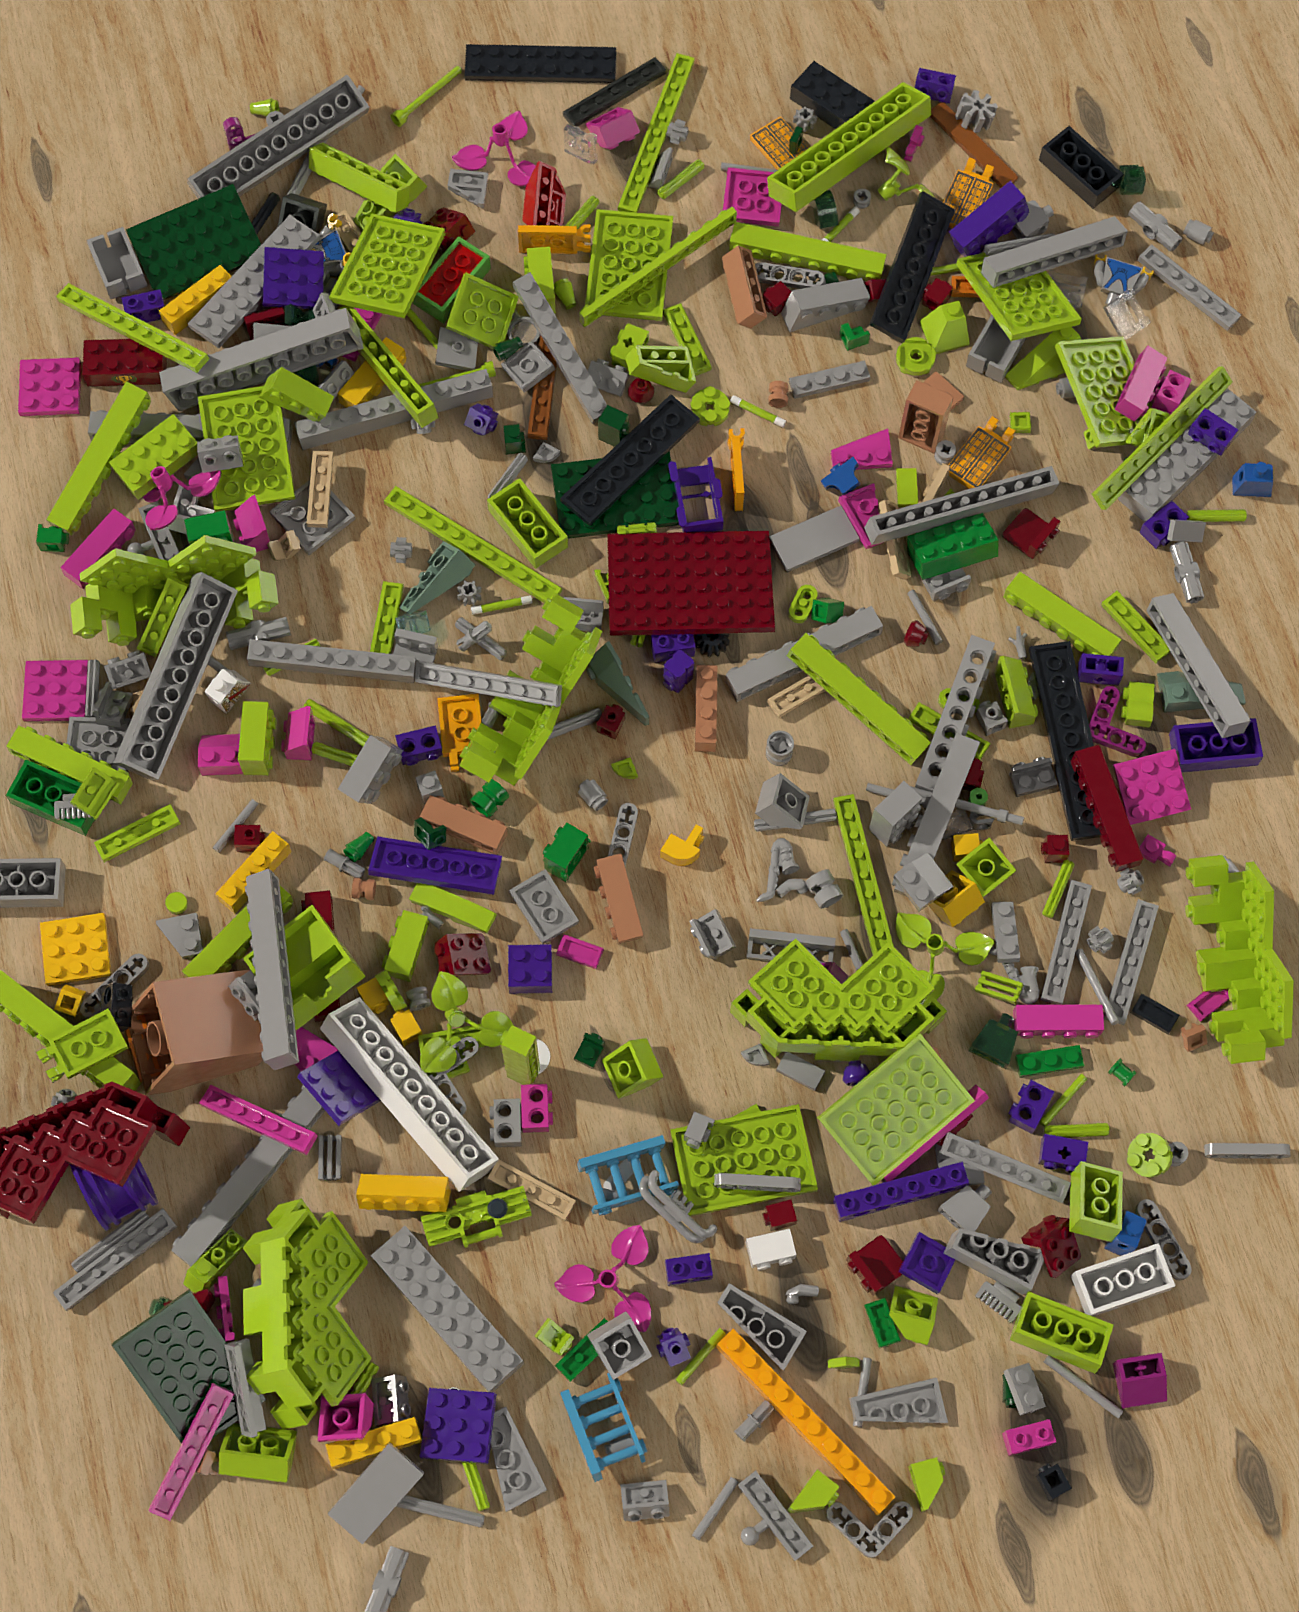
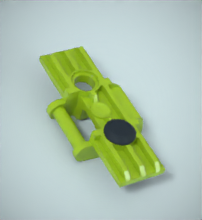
[421,1186,532,1248]

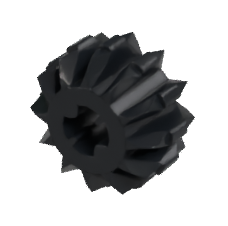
[695,633,730,658]

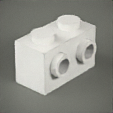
[745,1229,796,1270]

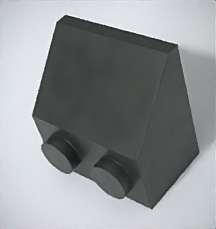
[278,193,327,234]

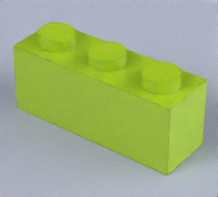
[382,910,429,982]

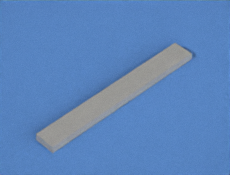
[415,661,562,707]

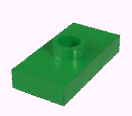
[864,1298,901,1349]

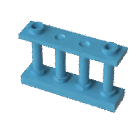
[577,1135,679,1216]
[560,1373,648,1483]

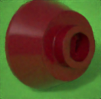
[628,378,655,403]
[903,620,929,647]

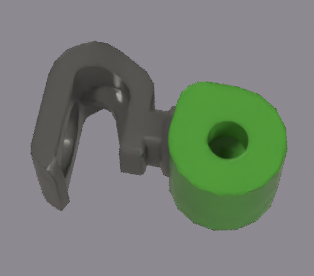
[968,788,994,830]

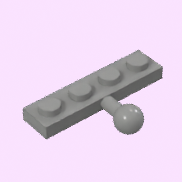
[128,501,179,561]
[738,1471,813,1561]

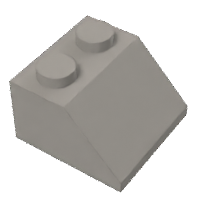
[755,773,810,829]
[893,853,954,912]
[587,1311,652,1380]

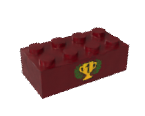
[82,339,167,387]

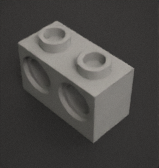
[490,1099,522,1148]

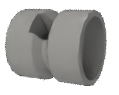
[766,730,794,766]
[805,869,844,909]

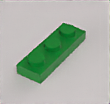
[1015,1045,1084,1078]
[555,1318,608,1382]

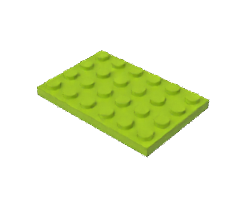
[585,209,673,321]
[329,214,445,318]
[956,253,1082,341]
[1055,336,1152,448]
[198,386,296,512]
[817,1033,975,1185]
[670,1104,818,1216]

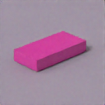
[556,934,604,969]
[1186,989,1229,1022]

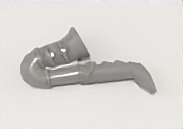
[756,838,800,902]
[989,947,1040,1005]

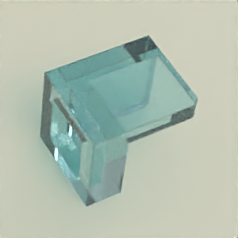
[396,610,430,634]

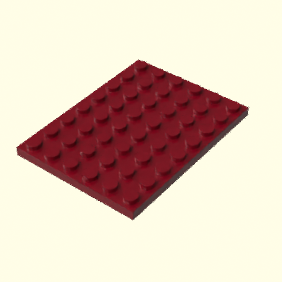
[607,531,775,636]

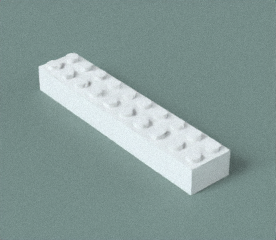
[320,997,499,1192]

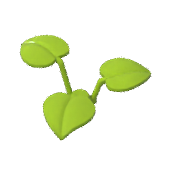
[877,147,935,201]
[896,912,994,1005]
[420,971,514,1073]

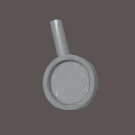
[507,308,541,349]

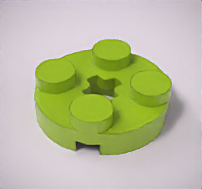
[896,337,936,376]
[690,386,730,426]
[375,970,407,1012]
[1127,1133,1173,1178]

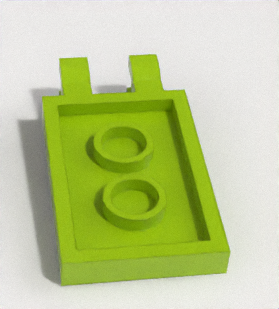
[36,1009,129,1083]

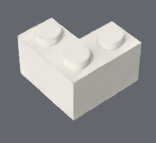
[168,485,215,534]

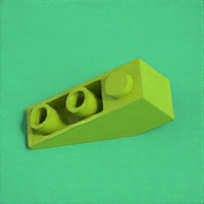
[183,1229,248,1293]

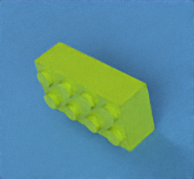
[109,414,198,500]
[487,478,568,569]

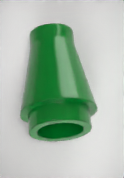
[343,832,374,862]

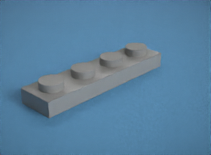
[789,361,870,399]

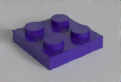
[898,1232,955,1294]

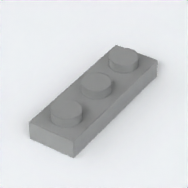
[991,902,1020,963]

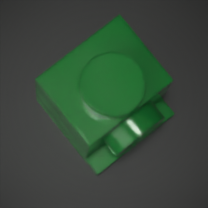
[36,524,69,552]

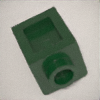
[414,817,447,850]
[574,1033,605,1069]

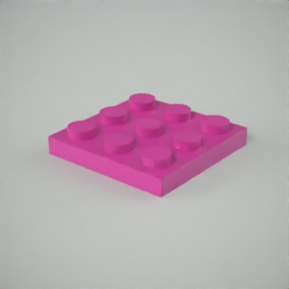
[723,167,782,227]
[18,357,81,416]
[22,660,88,721]
[1113,749,1191,825]

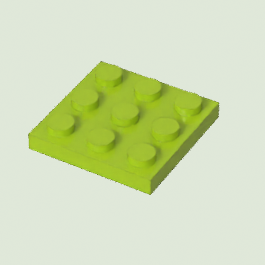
[446,273,519,348]

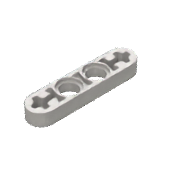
[755,262,826,289]
[608,803,638,868]
[80,954,149,1019]
[1204,1143,1291,1159]
[714,1173,801,1192]
[1135,1199,1192,1280]

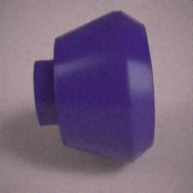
[843,1060,871,1086]

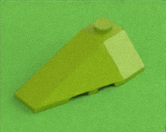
[353,154,428,230]
[1005,327,1082,390]

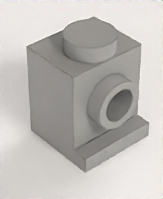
[976,700,1008,736]
[684,1111,715,1149]

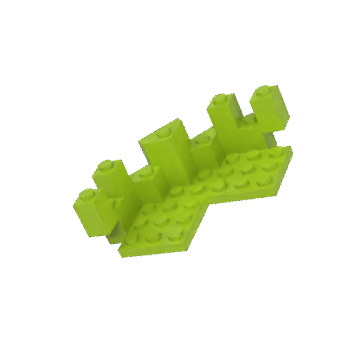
[70,535,279,646]
[459,593,602,786]
[1185,855,1294,1064]
[730,938,947,1061]
[243,1198,372,1429]

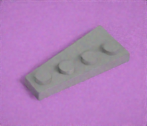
[849,1378,948,1423]
[491,1407,547,1513]

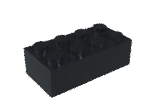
[790,61,875,129]
[1039,126,1124,209]

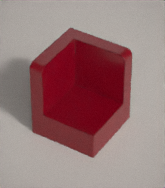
[864,279,886,303]

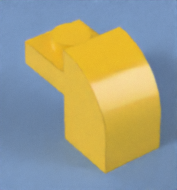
[660,824,705,866]

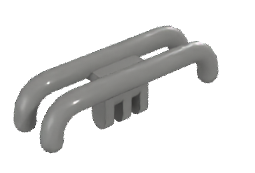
[639,1170,717,1244]

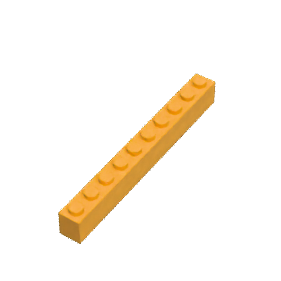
[716,1329,895,1515]

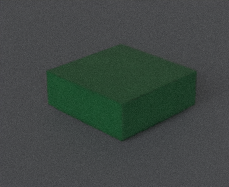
[789,126,803,154]

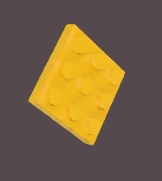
[40,913,111,986]

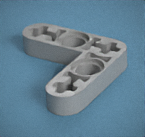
[426,1037,479,1116]
[826,1501,913,1558]

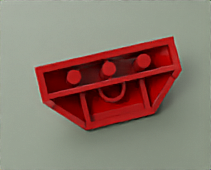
[522,161,566,226]

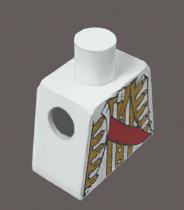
[205,669,251,714]

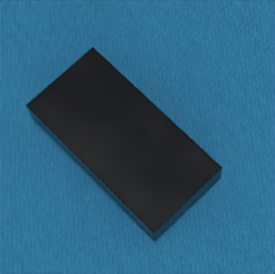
[1130,993,1180,1035]

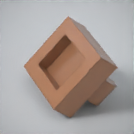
[1181,1023,1207,1052]
[195,1450,219,1476]

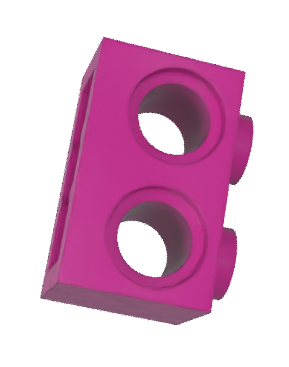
[1152,370,1192,416]
[521,1084,553,1133]
[1002,1419,1056,1456]

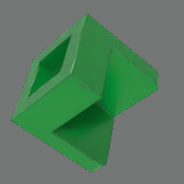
[839,323,870,351]
[811,598,845,623]

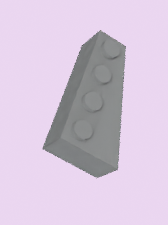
[781,278,870,333]
[717,1283,807,1371]

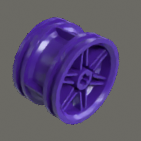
[70,1159,158,1231]

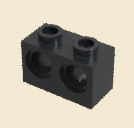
[101,982,133,1033]

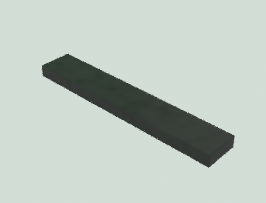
[563,57,666,129]

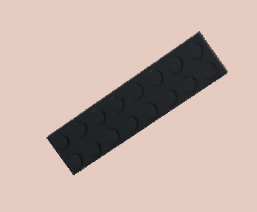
[465,44,616,83]
[869,191,955,343]
[560,394,700,527]

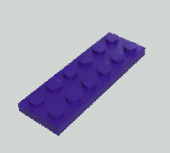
[368,836,502,895]

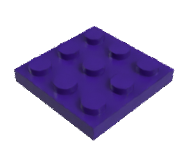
[263,247,324,309]
[297,1051,381,1126]
[420,1388,497,1464]

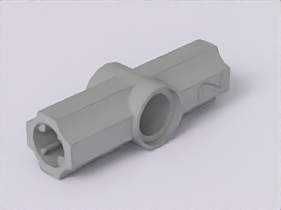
[1128,202,1183,251]
[1170,541,1204,604]
[226,617,291,650]
[365,1546,410,1612]

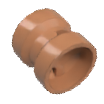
[768,381,789,408]
[352,877,376,900]

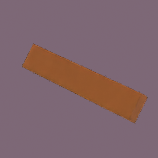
[930,102,1018,188]
[527,336,557,440]

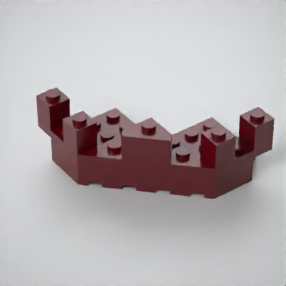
[0,1081,190,1224]

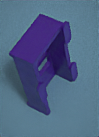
[668,457,723,532]

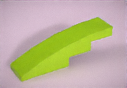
[409,883,497,933]

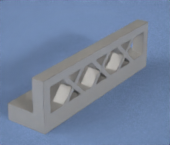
[747,928,836,963]
[225,1339,266,1438]

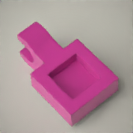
[1139,834,1176,867]

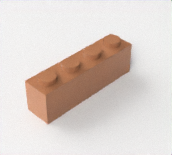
[722,245,767,329]
[695,665,717,752]
[419,795,508,855]
[593,853,643,944]

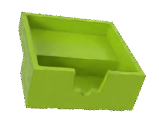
[243,905,366,1031]

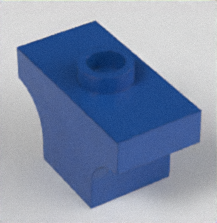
[821,457,860,495]

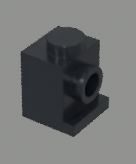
[1035,1463,1072,1501]

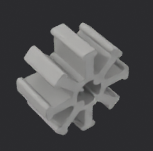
[955,90,998,133]

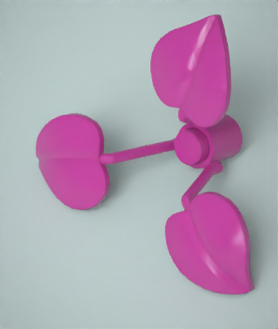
[452,110,535,186]
[143,466,221,530]
[554,1225,651,1332]

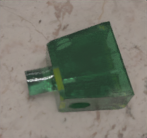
[969,1013,1018,1069]

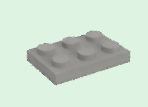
[509,869,579,944]

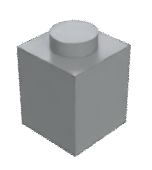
[415,770,444,804]

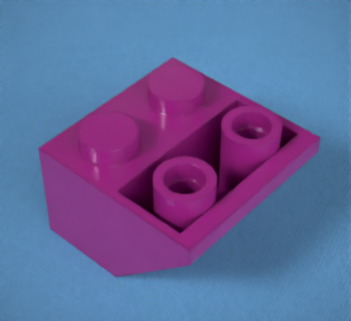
[1112,1353,1167,1409]

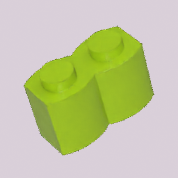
[1121,681,1154,727]

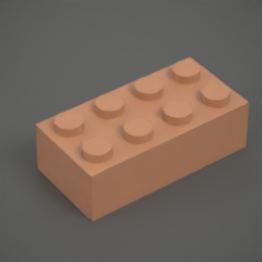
[898,380,954,454]

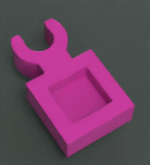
[904,125,925,162]

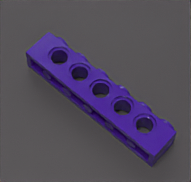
[833,1162,969,1222]

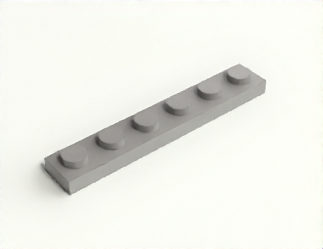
[1138,244,1241,331]
[1040,880,1092,1005]
[1103,899,1159,1025]
[940,1132,1071,1203]
[53,1208,177,1311]

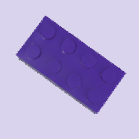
[949,181,1030,257]
[1169,718,1264,773]

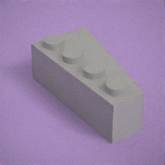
[944,1228,1044,1295]

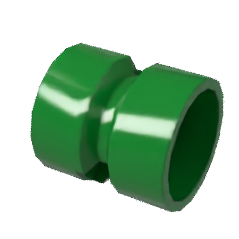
[470,779,510,818]

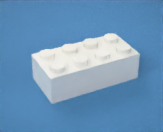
[1071,1243,1175,1316]

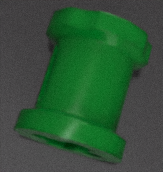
[1108,1058,1137,1087]

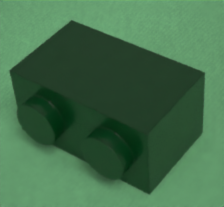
[598,405,630,447]

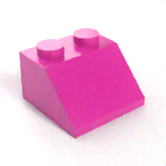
[586,107,640,150]
[233,495,270,552]
[281,706,315,761]
[198,734,243,776]
[317,1393,374,1442]

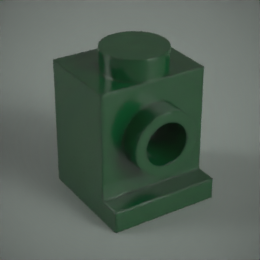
[503,424,526,455]

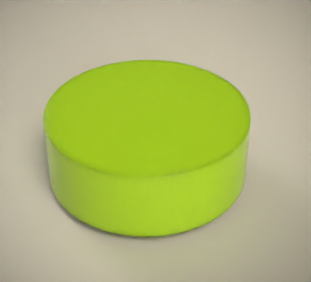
[165,892,188,914]

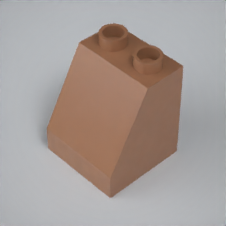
[129,969,263,1096]

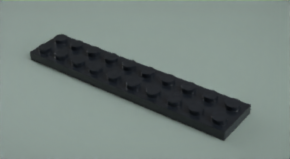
[1029,641,1101,841]

